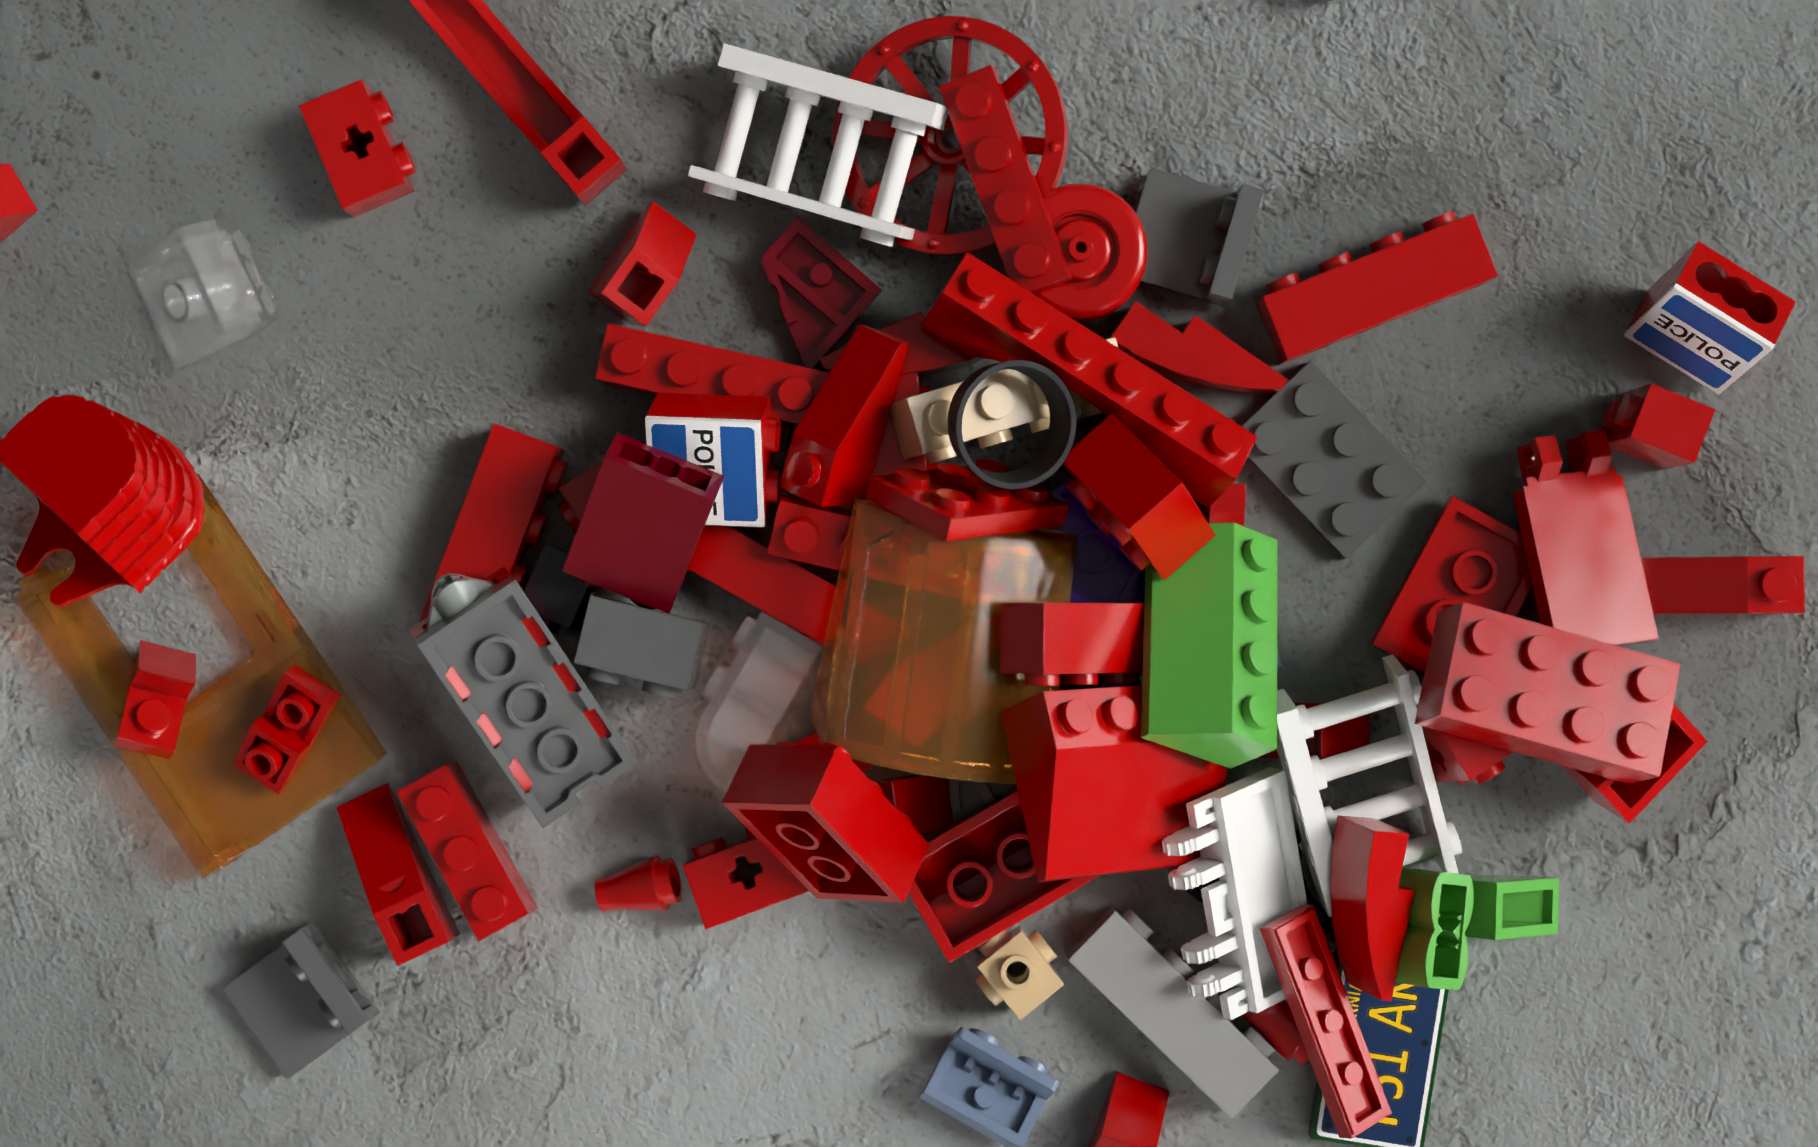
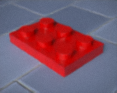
[866,459,1069,541]
[1369,496,1533,674]

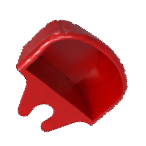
[0,395,205,607]

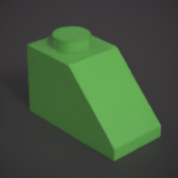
[1465,875,1559,940]

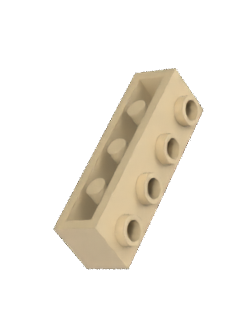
[890,337,1118,465]

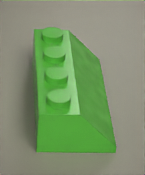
[1141,523,1277,769]

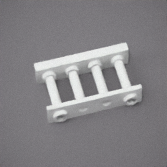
[688,43,948,247]
[1277,654,1462,918]

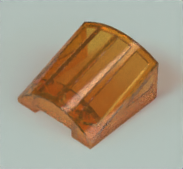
[810,498,1077,783]

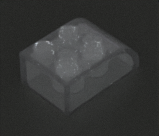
[696,612,825,792]

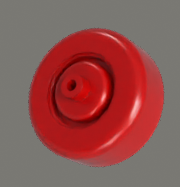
[1036,183,1148,323]

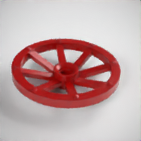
[832,16,1068,256]

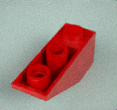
[336,783,460,967]

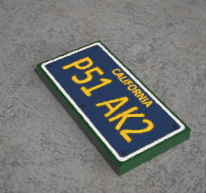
[1308,952,1449,1147]

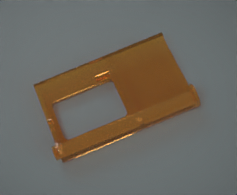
[14,474,388,880]

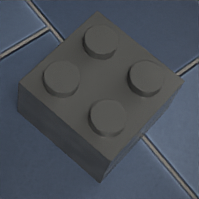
[574,596,711,698]

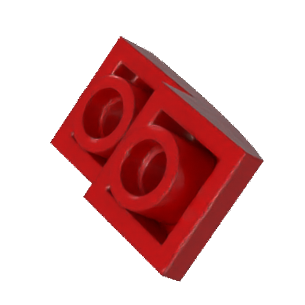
[232,664,341,795]

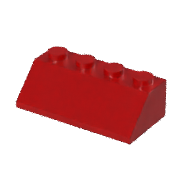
[909,790,1101,963]

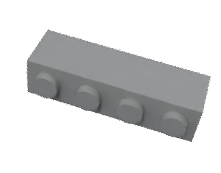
[1065,906,1279,1119]

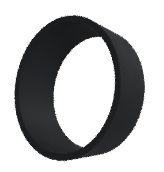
[947,360,1076,489]

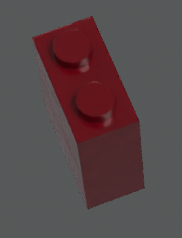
[562,433,724,614]

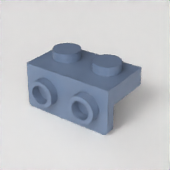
[919,1027,1059,1147]

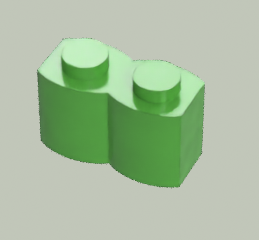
[1396,867,1474,990]

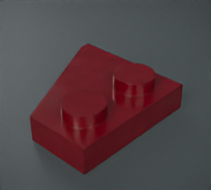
[760,216,882,369]

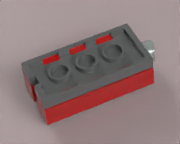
[407,566,638,828]

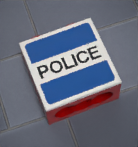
[1624,241,1796,395]
[645,393,783,527]

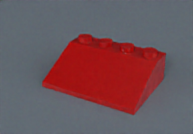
[1001,686,1227,882]

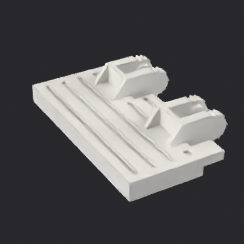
[1162,767,1307,1020]

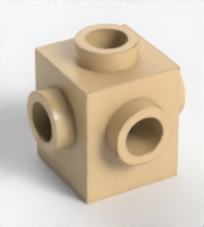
[975,925,1064,1020]

